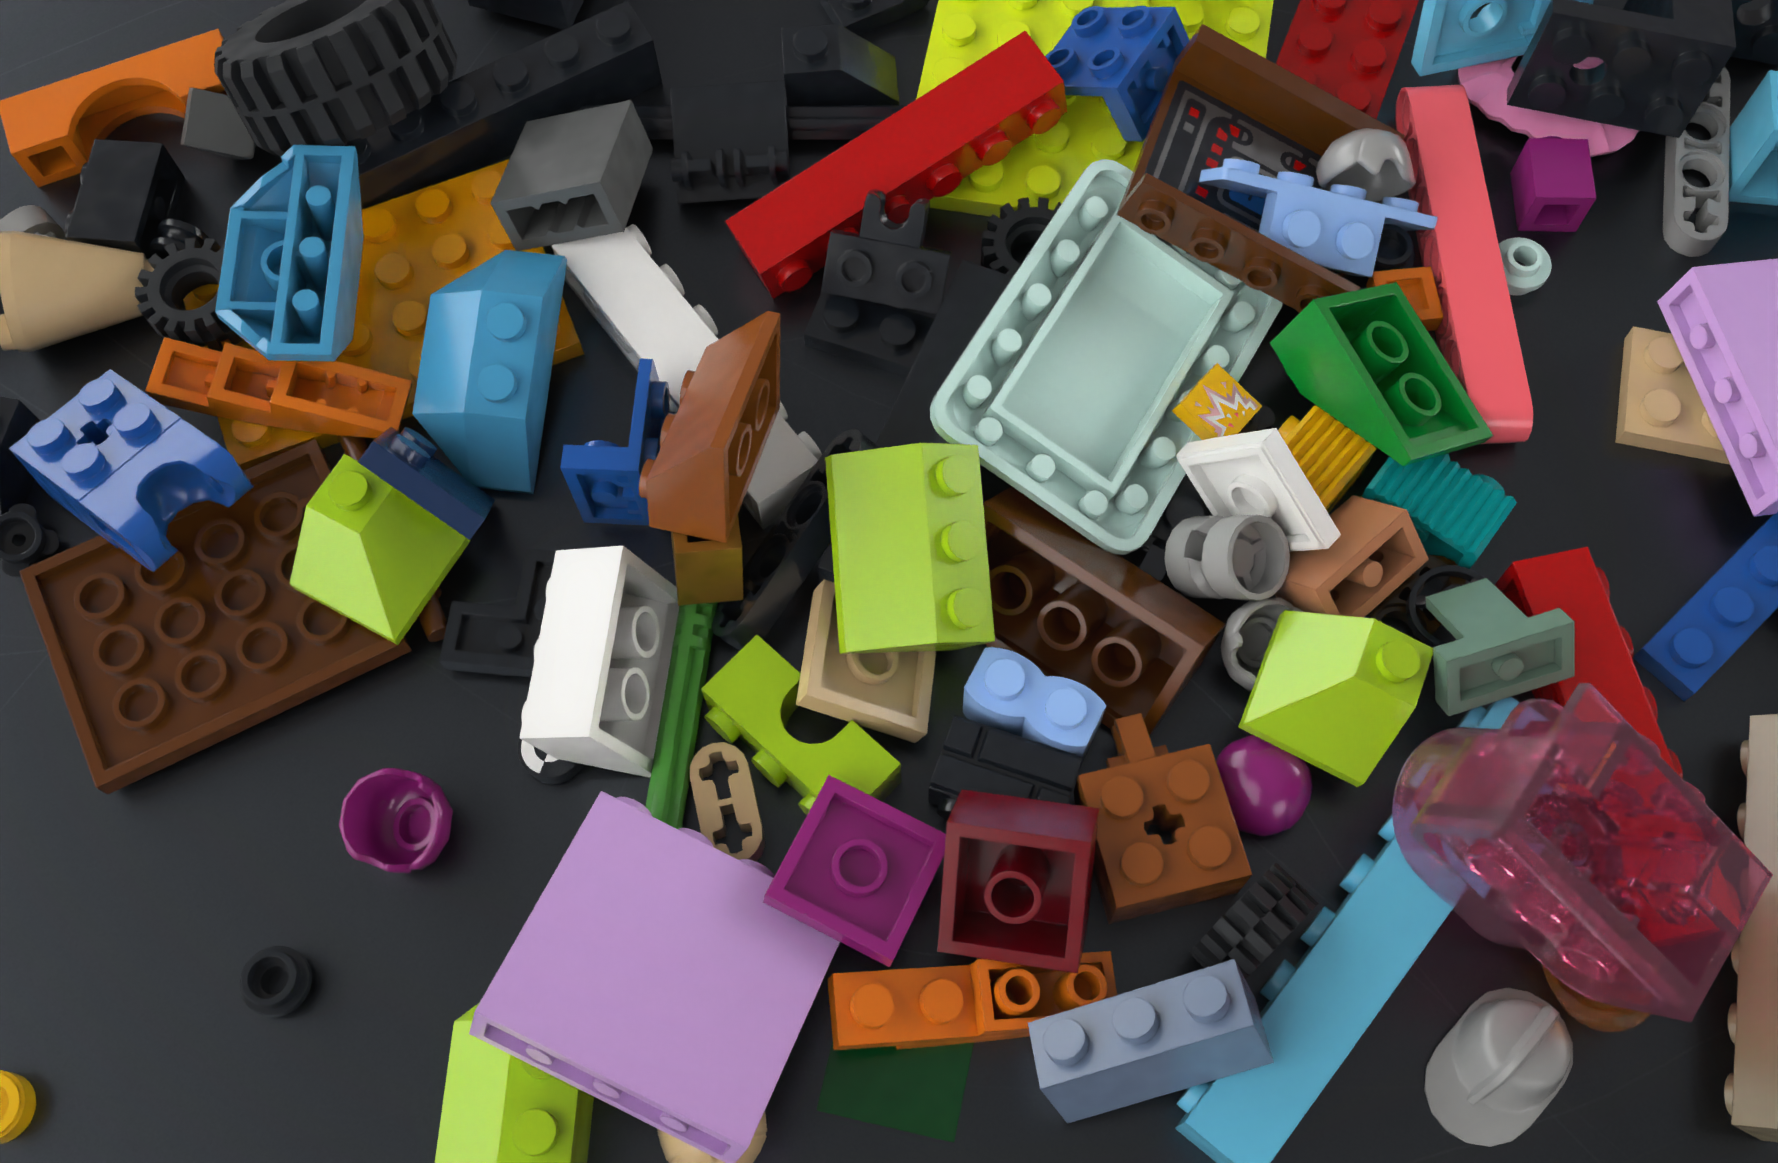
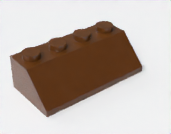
[983,486,1226,737]

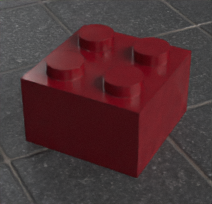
[937,789,1099,974]

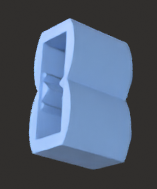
[962,647,1106,769]

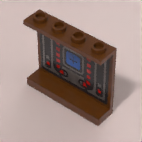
[1117,24,1405,313]

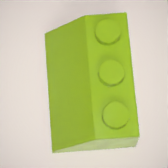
[825,443,995,654]

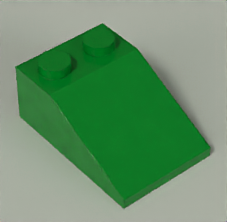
[1270,282,1493,466]

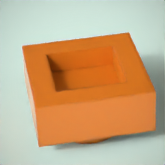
[1366,266,1444,331]

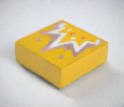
[1172,363,1262,440]

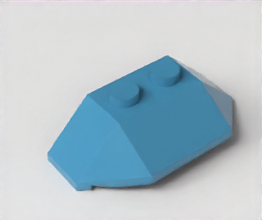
[215,145,364,362]
[412,250,567,494]

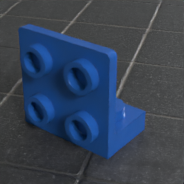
[1045,6,1190,142]
[560,358,676,525]

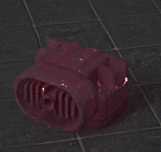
[1392,683,1773,1022]

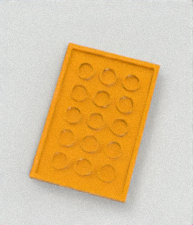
[183,159,584,471]

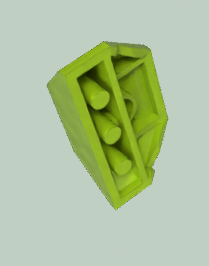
[435,1002,594,1163]

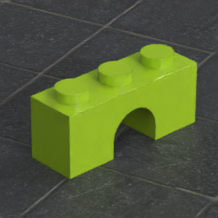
[701,634,902,815]

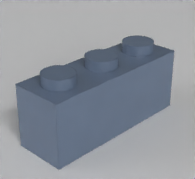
[1028,959,1274,1124]

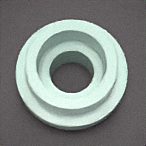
[1499,237,1552,296]

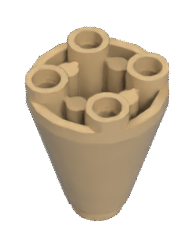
[0,231,154,352]

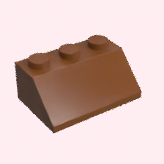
[639,311,780,543]

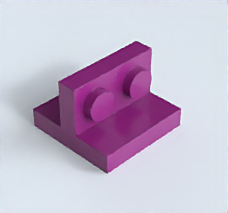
[763,775,946,967]

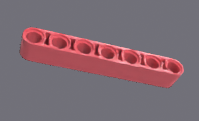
[1395,85,1533,444]

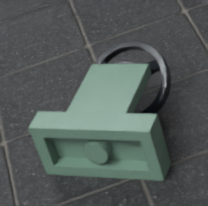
[1406,565,1575,716]

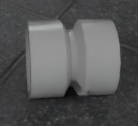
[1164,515,1290,601]

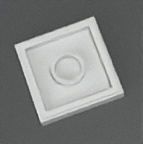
[1176,428,1341,552]

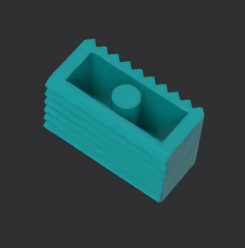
[1362,453,1517,569]

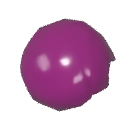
[1215,735,1313,837]
[339,768,453,873]

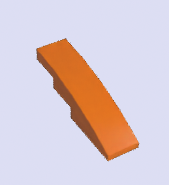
[145,337,412,438]

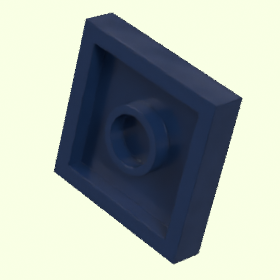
[358,427,495,540]

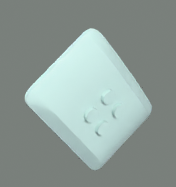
[930,159,1283,555]

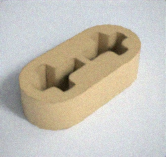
[690,742,765,861]

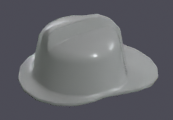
[1424,988,1573,1147]

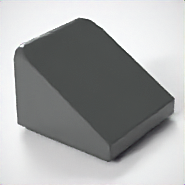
[180,88,256,160]

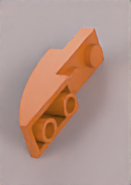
[828,951,1117,1050]

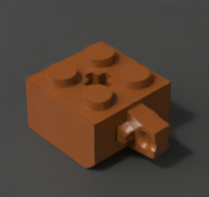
[1073,713,1252,924]

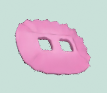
[1458,55,1639,157]

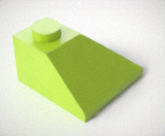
[289,454,470,645]
[1238,610,1433,787]

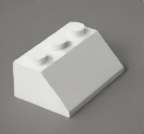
[519,546,679,777]

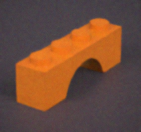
[0,29,227,188]

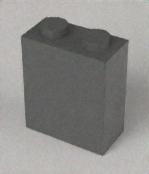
[491,100,653,251]

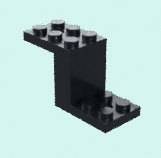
[1507,0,1778,138]

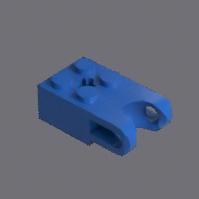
[9,369,254,572]

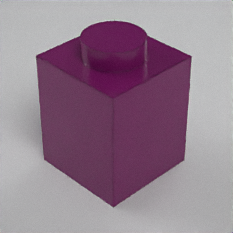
[1510,136,1596,232]

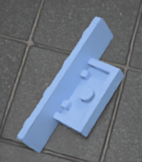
[1199,159,1438,277]

